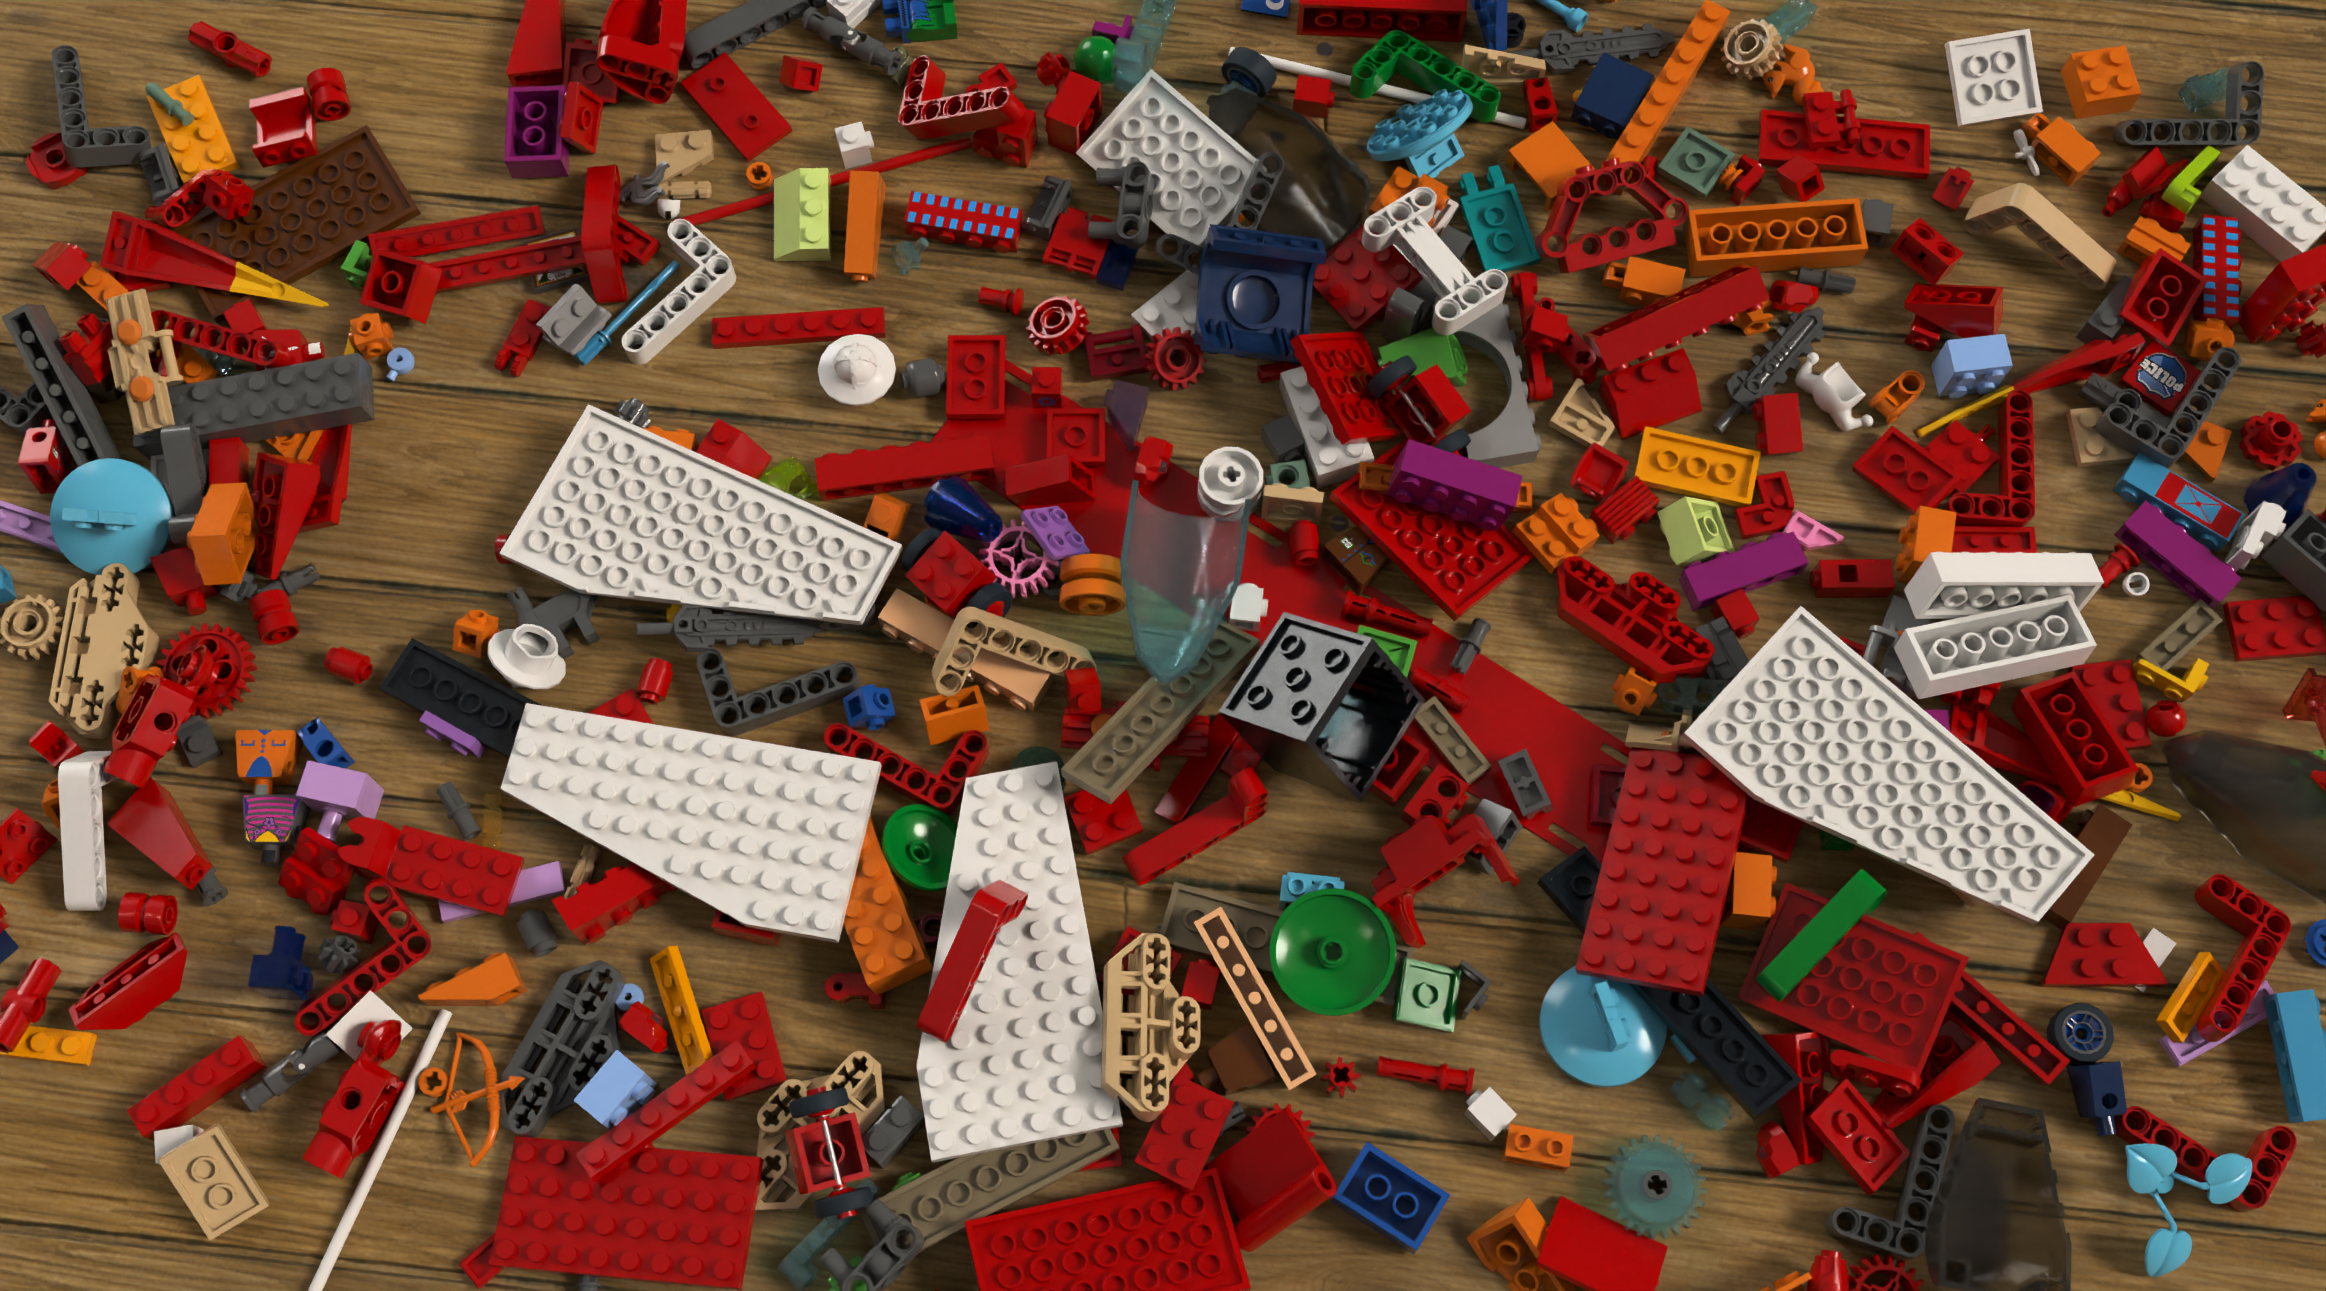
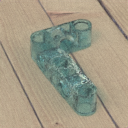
[1112,0,1178,94]

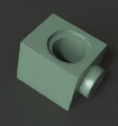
[1265,460,1310,489]

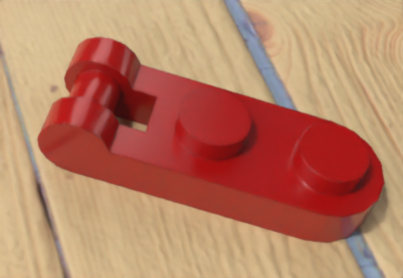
[1830,1049,1922,1098]

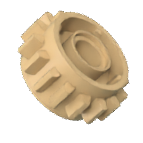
[1720,18,1783,80]
[0,595,65,660]

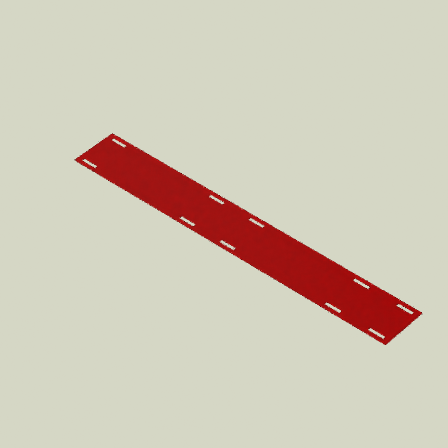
[930,360,1753,864]

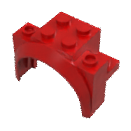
[1371,813,1521,949]

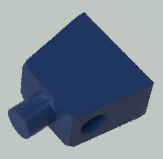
[2066,1061,2127,1136]

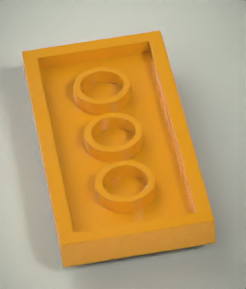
[146,75,240,184]
[1634,426,1761,507]

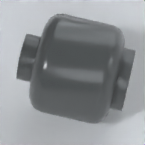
[900,358,945,398]

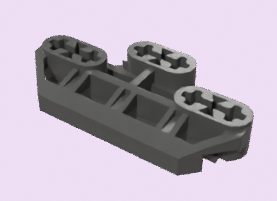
[498,960,626,1138]

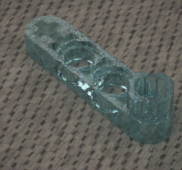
[777,1178,881,1291]

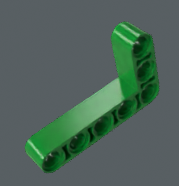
[1349,30,1501,123]
[1755,868,1887,1003]

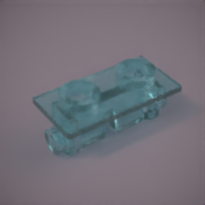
[1669,1070,1734,1132]

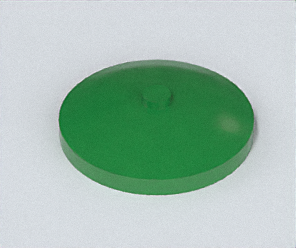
[1269,888,1396,1016]

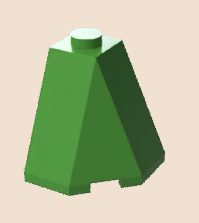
[1378,328,1468,387]

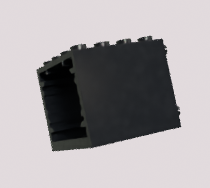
[1218,612,1425,802]

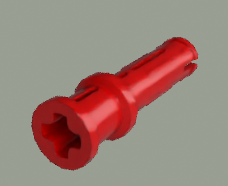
[1341,589,1433,637]
[1376,1056,1475,1096]

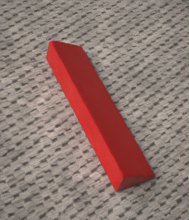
[1154,714,1239,825]

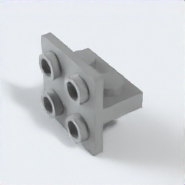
[536,284,612,356]

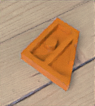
[2170,411,2232,483]

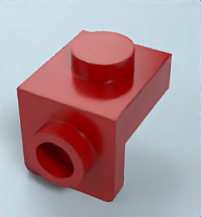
[28,721,85,770]

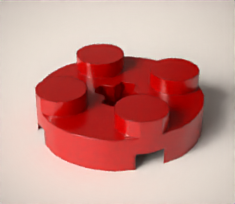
[26,133,88,189]

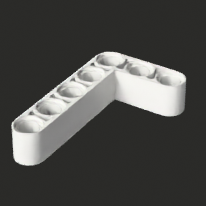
[622,219,736,365]
[58,751,119,911]

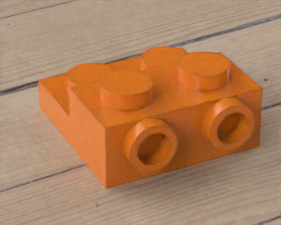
[1369,166,1450,228]
[1513,493,1600,574]

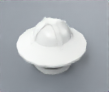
[818,334,896,406]
[487,624,566,689]

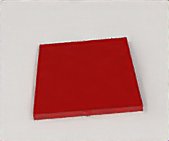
[1535,1195,1668,1291]

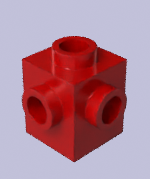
[202,173,255,220]

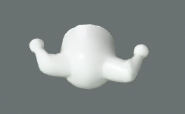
[1795,352,1873,432]

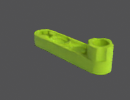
[2161,145,2221,214]

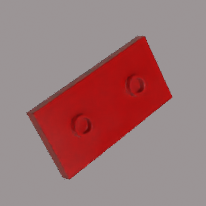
[680,52,792,162]

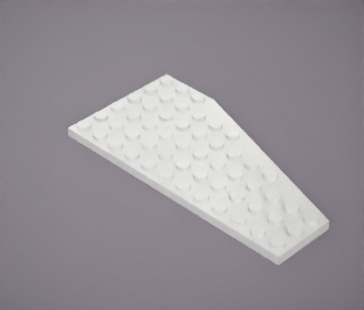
[500,404,903,625]
[1681,606,2094,925]
[500,703,882,943]
[916,761,1123,1163]

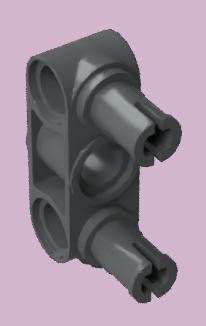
[1088,161,1155,249]
[819,1199,924,1291]

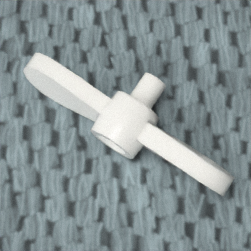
[2013,129,2040,176]

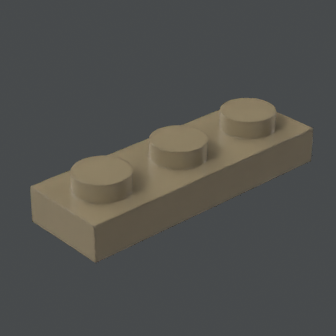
[2135,599,2223,671]
[1413,696,1492,785]

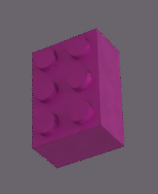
[504,85,570,178]

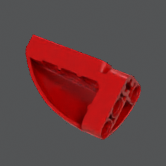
[596,0,687,104]

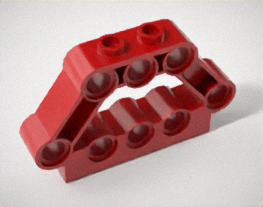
[1535,157,1689,273]

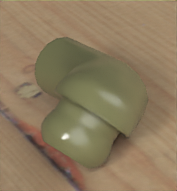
[889,46,913,88]

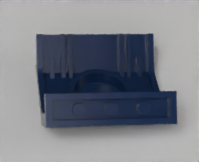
[1194,224,1327,365]

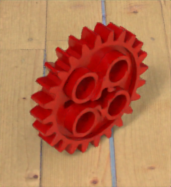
[156,623,257,719]

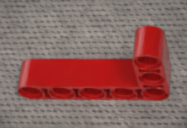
[898,56,1025,140]
[581,164,627,305]
[149,310,291,377]
[1942,389,2035,527]
[824,723,989,815]
[1122,767,1269,886]
[2195,874,2292,1042]
[295,877,431,1036]
[916,880,1028,1043]
[2114,1106,2297,1212]

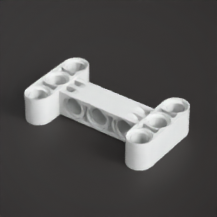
[1362,187,1508,336]

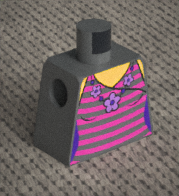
[243,795,310,866]

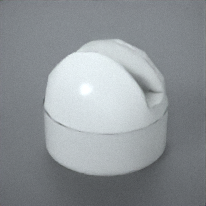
[657,199,680,219]
[2122,572,2150,597]

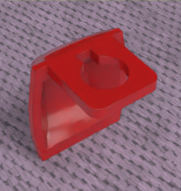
[1569,442,1629,503]

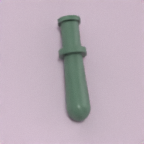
[145,82,194,126]

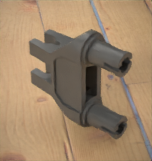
[507,587,600,659]

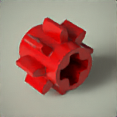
[1036,51,1070,89]
[2295,320,2326,359]
[1320,1057,1361,1099]

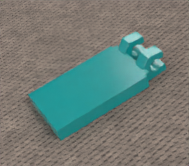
[1459,164,1540,273]

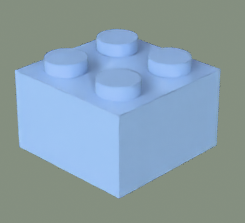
[1931,334,2013,398]
[574,1050,657,1130]

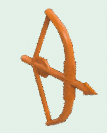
[430,1032,525,1167]

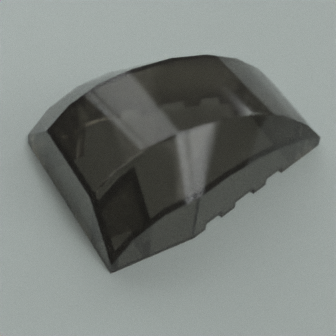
[1925,1098,2072,1291]

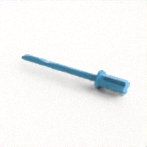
[573,260,680,366]

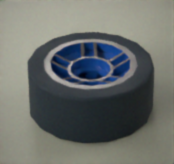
[1221,47,1277,99]
[2047,1003,2114,1065]

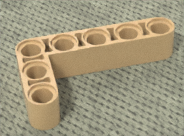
[1962,183,2117,291]
[931,607,1097,696]

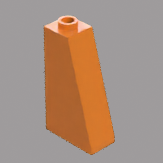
[844,170,886,283]

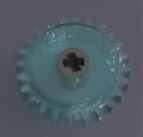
[1602,1135,1707,1240]

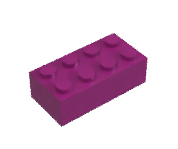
[1386,439,1523,531]

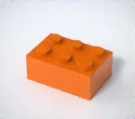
[187,482,260,585]

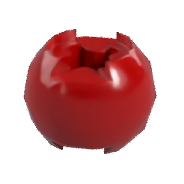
[2146,700,2187,737]

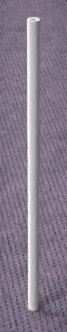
[1228,47,1527,129]
[308,1009,453,1291]

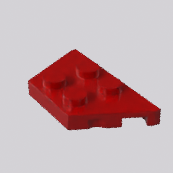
[2041,923,2167,987]

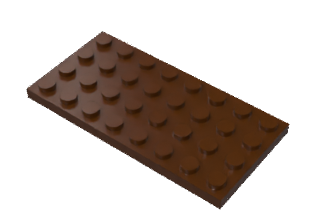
[170,125,421,324]

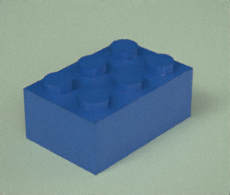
[1331,1142,1450,1255]

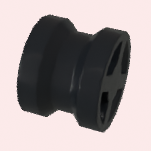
[1507,12,1526,48]

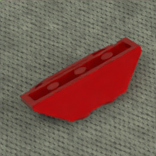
[68,932,188,1030]

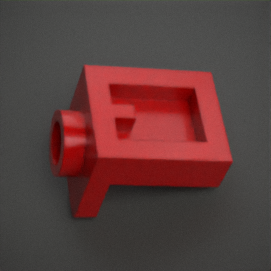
[1730,154,1766,206]
[1931,167,1974,212]
[1904,314,1942,353]

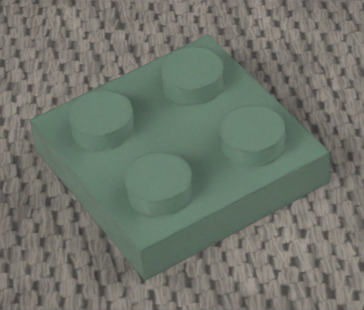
[1656,126,1735,200]

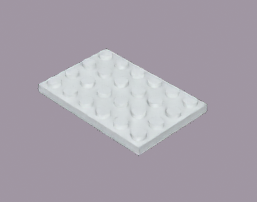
[1076,69,1271,258]

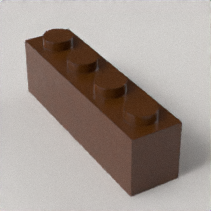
[2042,804,2132,930]

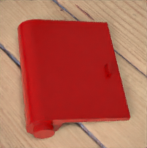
[1205,1107,1337,1252]

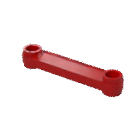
[1511,271,1553,402]

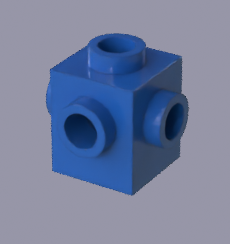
[843,684,896,731]

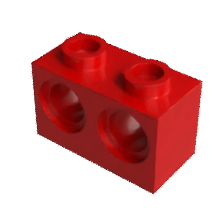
[1890,218,1964,286]
[1401,764,1469,826]

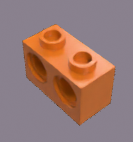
[1501,1124,1574,1173]

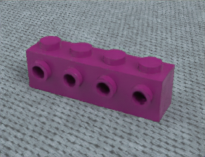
[2114,501,2242,609]
[1679,531,1809,612]

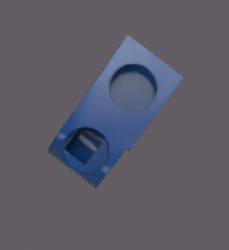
[297,717,355,769]

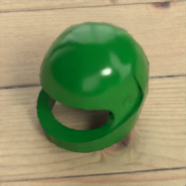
[1074,36,1123,85]

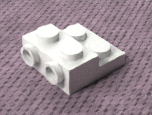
[2223,501,2287,572]

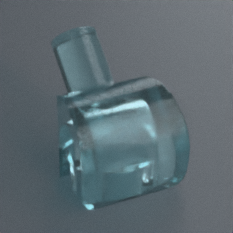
[891,237,929,276]
[197,342,236,375]

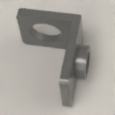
[1457,960,1492,1020]

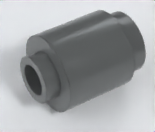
[516,909,558,958]

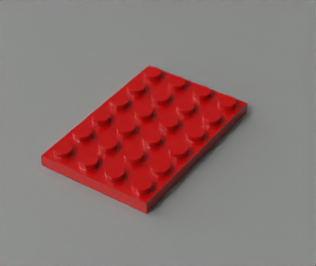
[1329,438,1534,621]
[1738,882,1969,1076]

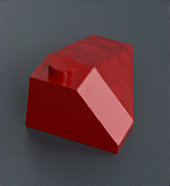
[1761,1031,1831,1165]

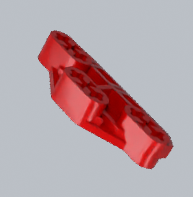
[1555,556,1715,683]

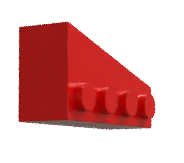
[552,861,678,945]

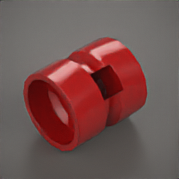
[306,68,351,121]
[248,589,300,645]
[118,892,178,936]

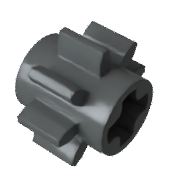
[613,398,651,428]
[220,571,258,603]
[317,934,360,974]

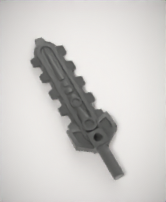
[1507,24,1675,75]
[1712,306,1825,435]
[636,604,824,653]

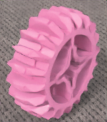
[979,519,1059,599]

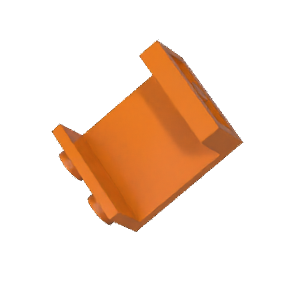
[1505,121,1595,212]

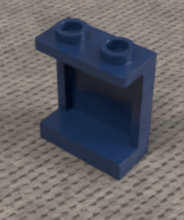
[1571,52,1654,140]

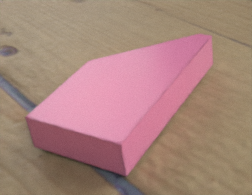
[1783,510,1844,551]

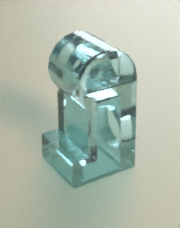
[2178,67,2230,113]

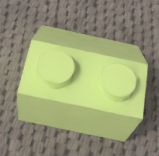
[1657,496,1735,567]

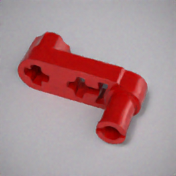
[144,169,231,227]
[1536,297,1598,384]

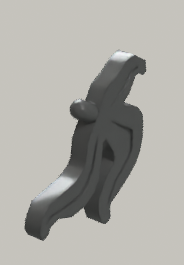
[620,161,670,207]

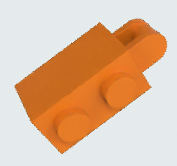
[2022,113,2101,187]
[1602,256,1686,306]

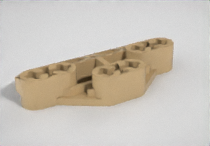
[48,563,159,739]
[1101,933,1201,1122]
[755,1051,886,1212]

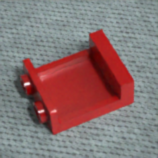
[249,87,318,168]

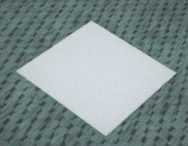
[326,990,413,1061]

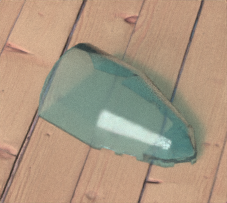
[1119,480,1251,685]

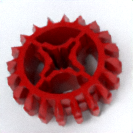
[1848,1254,1924,1291]

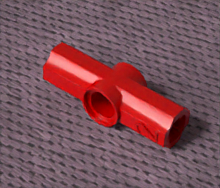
[188,21,272,78]
[0,958,62,1054]

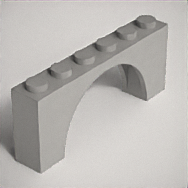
[1430,301,1541,468]

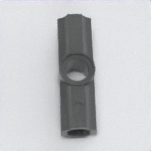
[2078,372,2170,428]

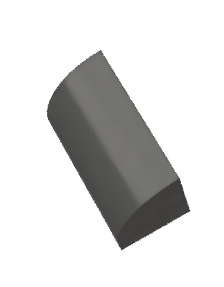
[1463,799,1523,875]

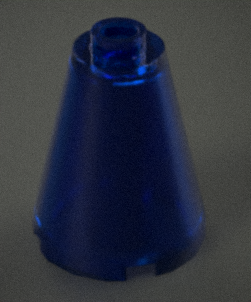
[2243,463,2317,528]
[923,475,1003,542]

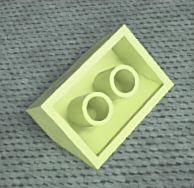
[774,168,831,261]

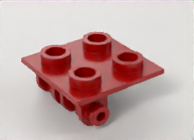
[0,808,58,884]

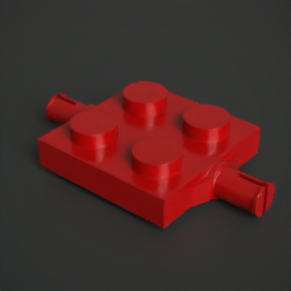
[1924,420,2001,494]

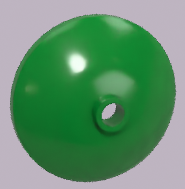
[881,804,958,891]

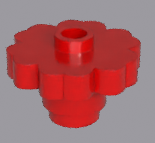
[2239,411,2303,471]

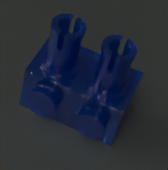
[248,926,313,1000]

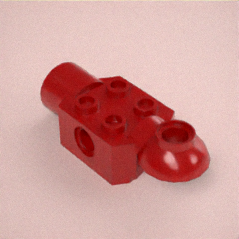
[102,644,220,789]
[301,1020,405,1179]

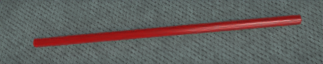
[672,136,972,226]

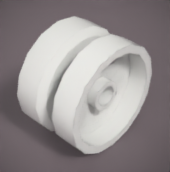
[1197,447,1263,522]

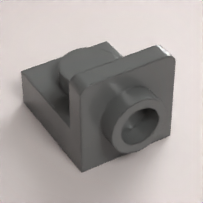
[176,715,223,768]

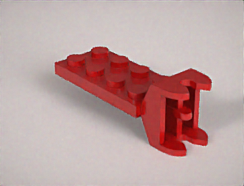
[338,817,525,918]

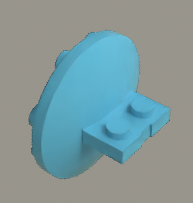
[1367,89,1473,178]
[50,458,174,577]
[1539,966,1667,1088]

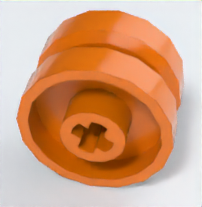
[1059,554,1126,616]

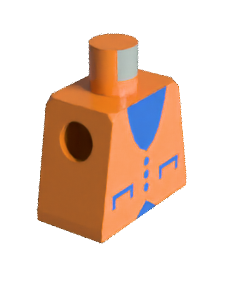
[235,730,303,795]

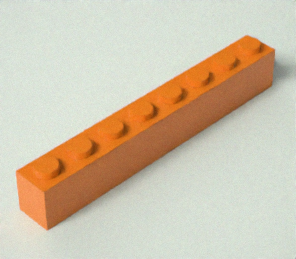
[1597,0,1731,196]

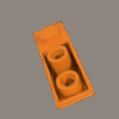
[863,493,912,542]
[418,952,528,1006]

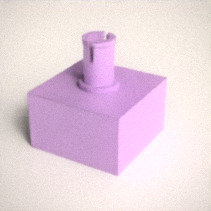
[296,760,384,843]

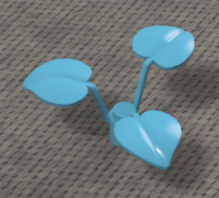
[2125,1143,2252,1277]

